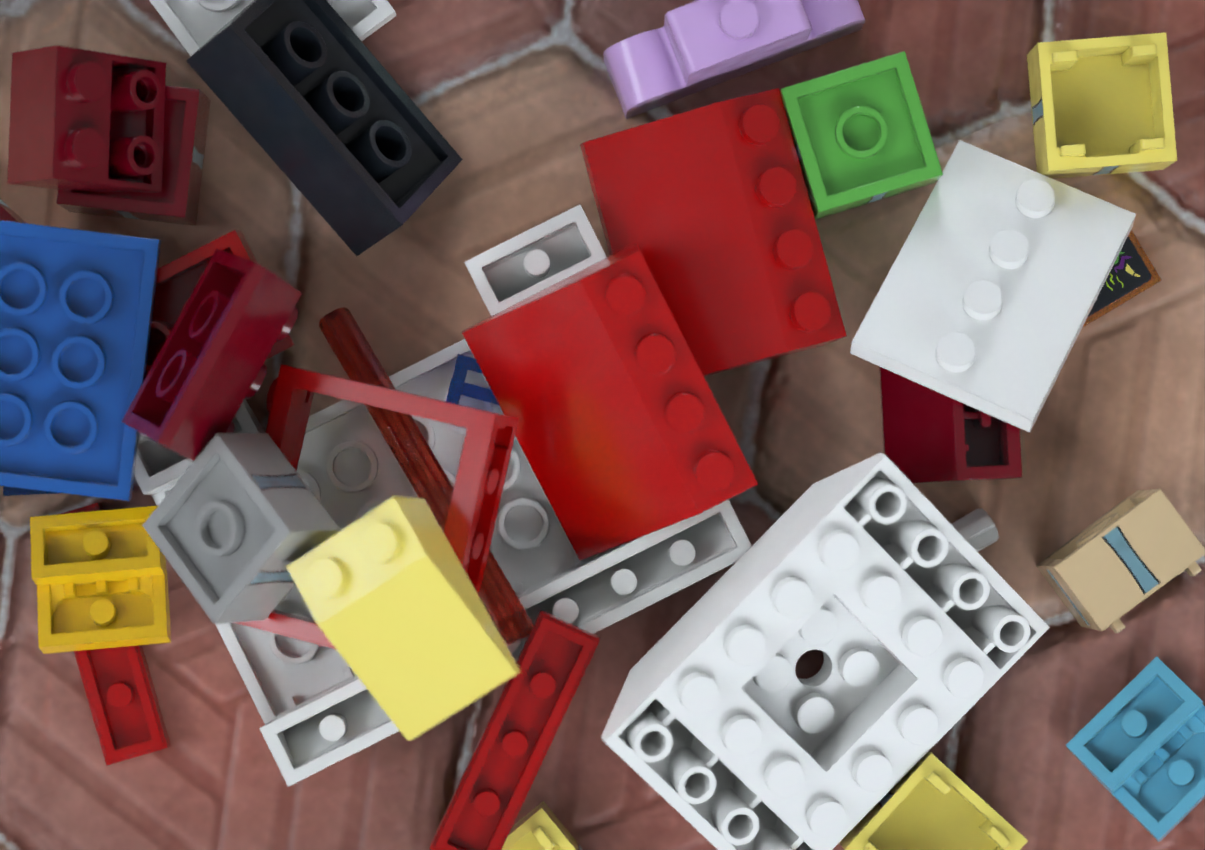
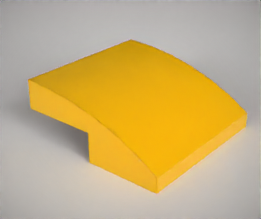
[30,505,171,654]

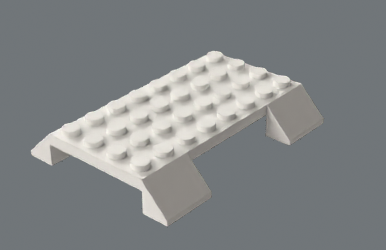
[134,204,752,787]

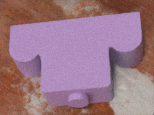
[604,0,866,119]

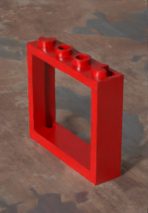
[233,365,519,649]

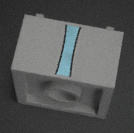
[142,433,340,624]

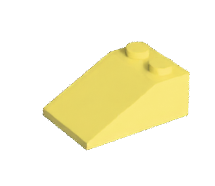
[286,496,521,741]

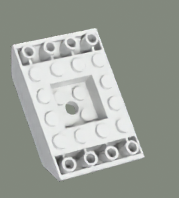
[601,453,1050,850]

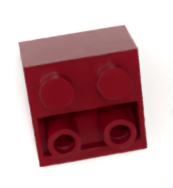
[7,45,166,193]
[879,366,1022,483]

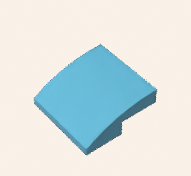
[1066,656,1205,842]

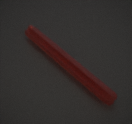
[319,307,534,645]

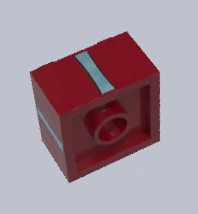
[56,85,210,226]

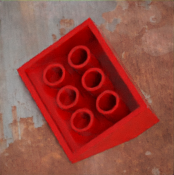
[580,88,847,377]
[462,243,758,561]

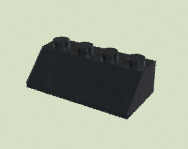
[186,0,463,256]

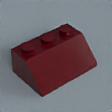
[122,249,302,461]

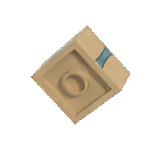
[1036,489,1205,633]

